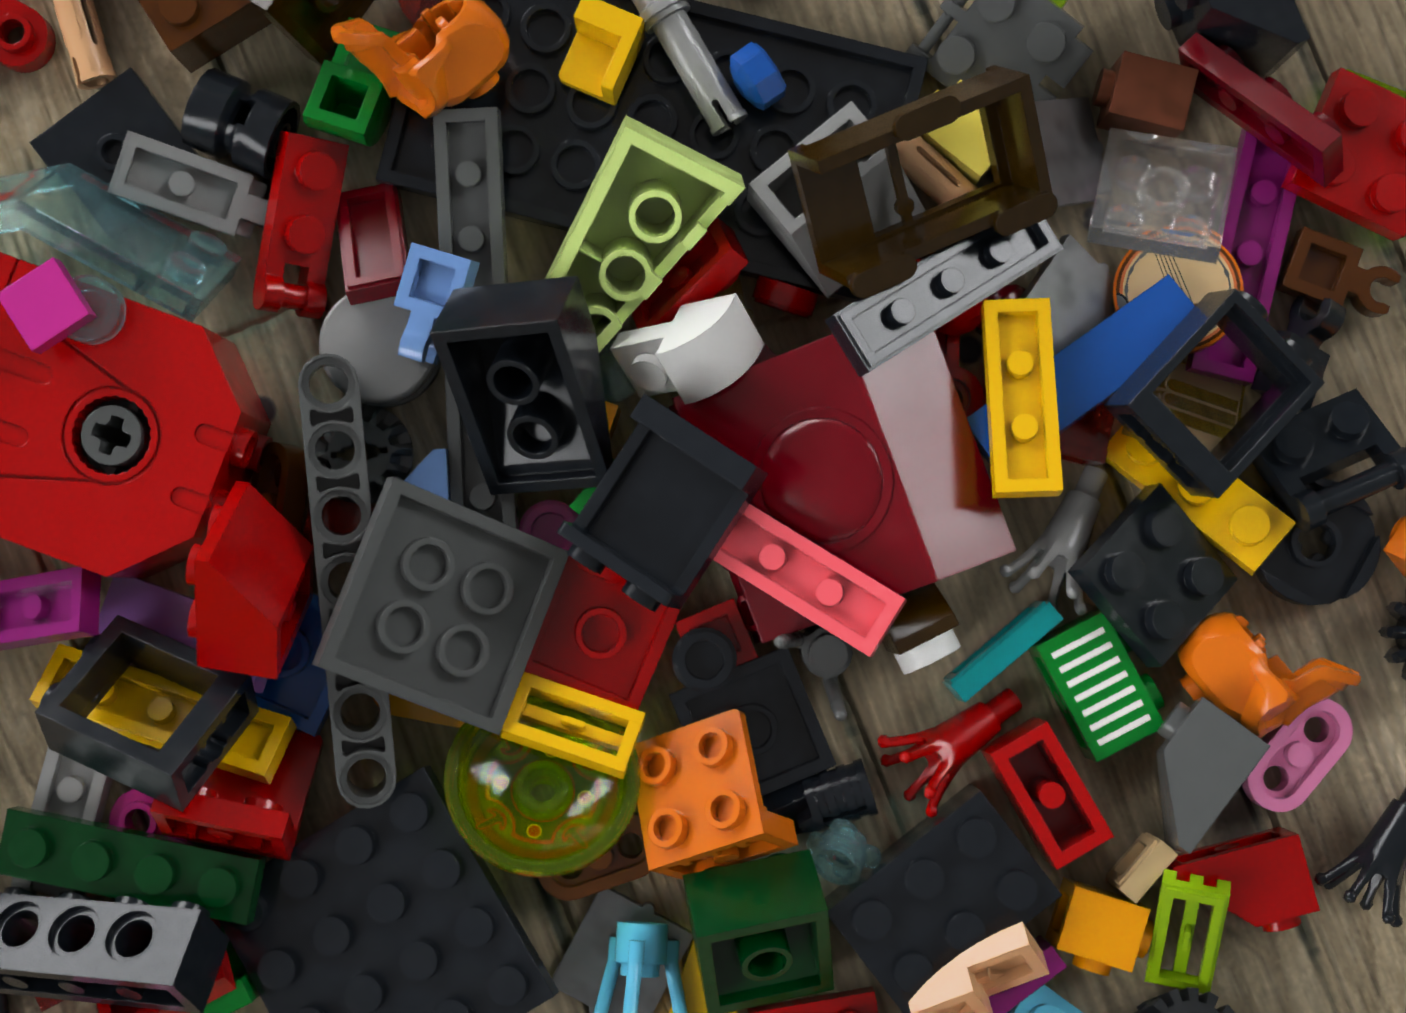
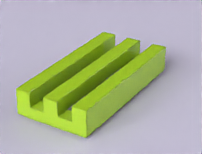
[1144,869,1231,994]

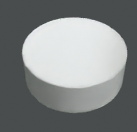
[894,629,961,675]

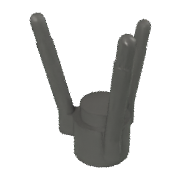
[774,624,889,721]

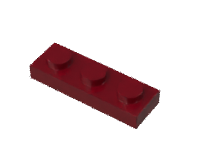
[1178,32,1344,188]

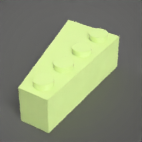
[545,115,745,353]

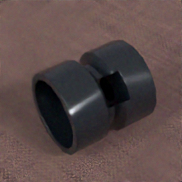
[181,68,301,179]

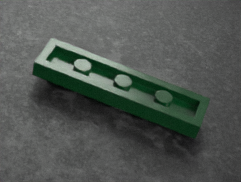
[0,806,267,925]

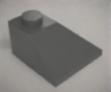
[1156,697,1270,854]

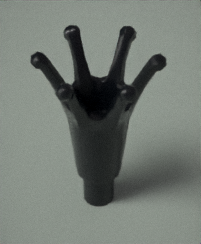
[1314,788,1406,927]

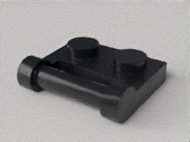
[1252,388,1406,532]

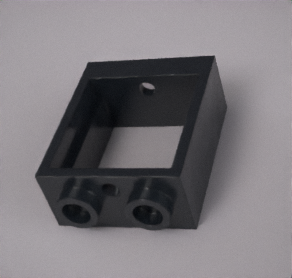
[1103,289,1325,498]
[35,615,259,812]

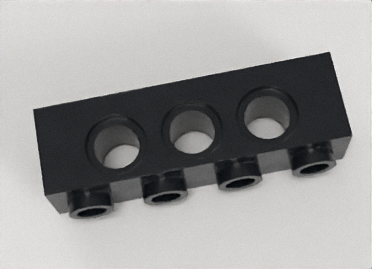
[0,887,230,1013]

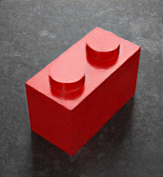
[980,717,1114,870]

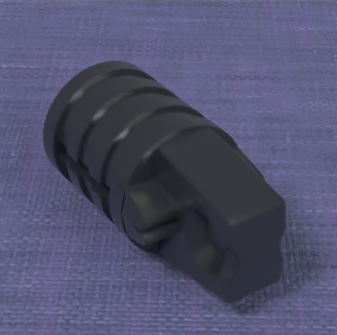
[762,758,879,835]

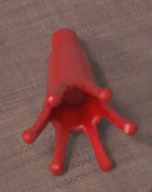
[877,688,1022,818]

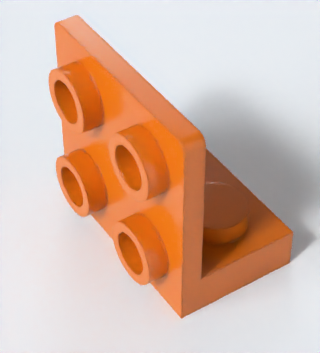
[630,709,798,880]

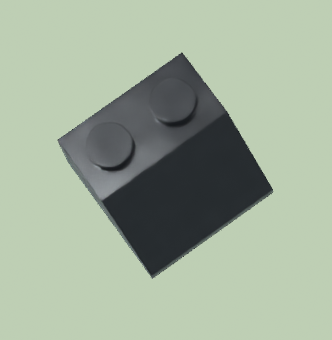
[1154,0,1310,78]

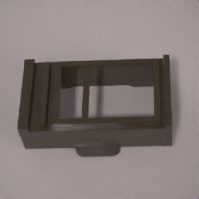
[787,65,1058,298]

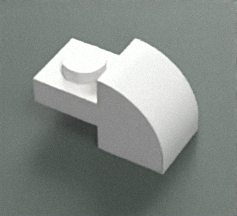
[610,293,764,405]

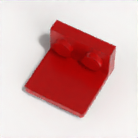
[150,730,324,861]

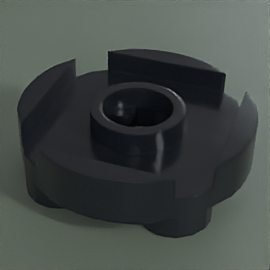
[1255,478,1381,605]

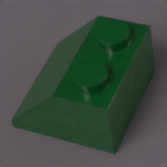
[682,849,834,1013]

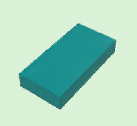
[942,601,1064,702]

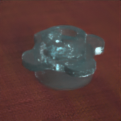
[806,818,882,885]

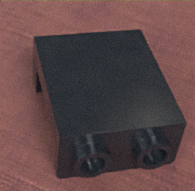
[557,393,768,612]

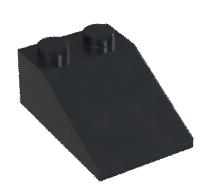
[430,276,613,495]

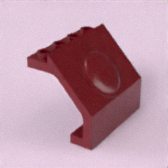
[668,331,1017,644]

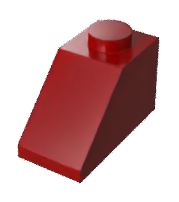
[1167,827,1320,932]

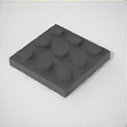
[312,477,569,735]

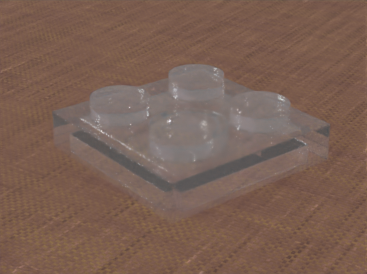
[1087,128,1238,264]

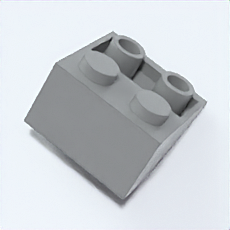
[747,101,925,298]

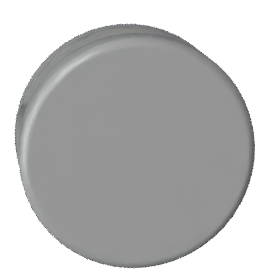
[319,295,441,408]

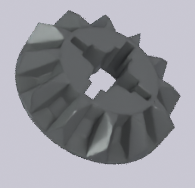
[316,404,413,504]

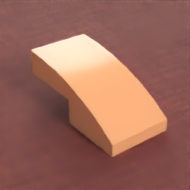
[908,922,1050,1013]

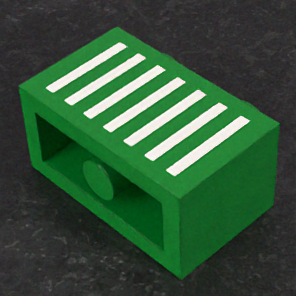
[1028,610,1165,762]

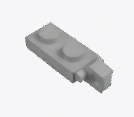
[107,131,268,239]

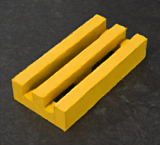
[500,672,646,779]

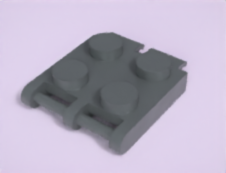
[905,0,1094,101]

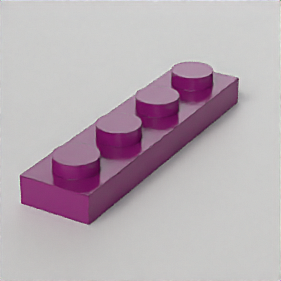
[1185,129,1297,386]

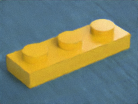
[981,298,1063,499]
[1100,425,1296,576]

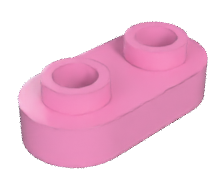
[1242,699,1353,812]

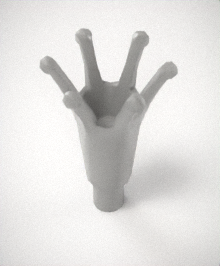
[999,465,1108,615]

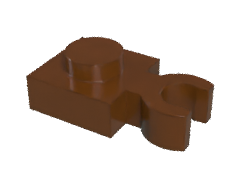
[1275,226,1401,318]

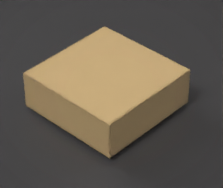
[1105,832,1178,904]

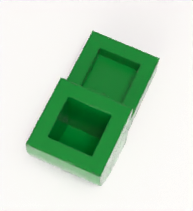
[302,17,399,147]

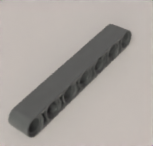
[298,353,397,809]

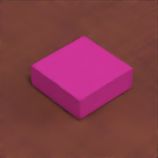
[0,257,97,354]

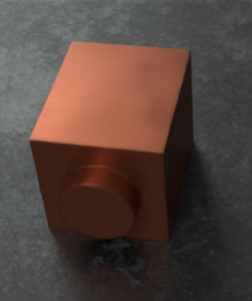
[1092,51,1199,146]

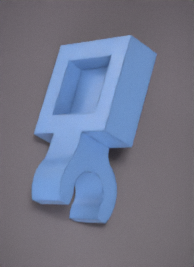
[393,242,480,365]

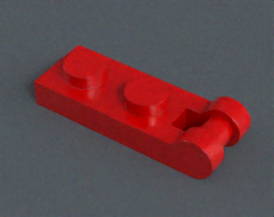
[252,131,349,320]

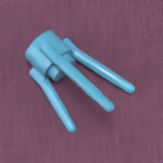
[593,921,688,1013]

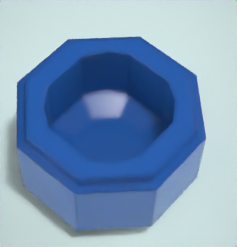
[730,41,786,111]

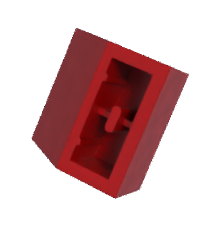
[185,481,314,680]

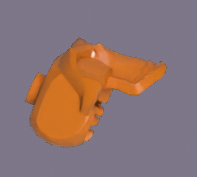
[331,0,510,119]
[1177,612,1361,739]

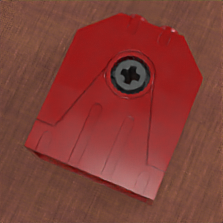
[0,252,273,579]

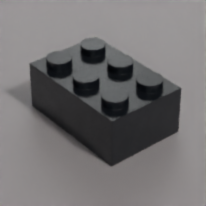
[825,783,1062,1013]

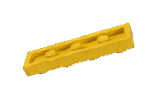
[29,643,297,785]

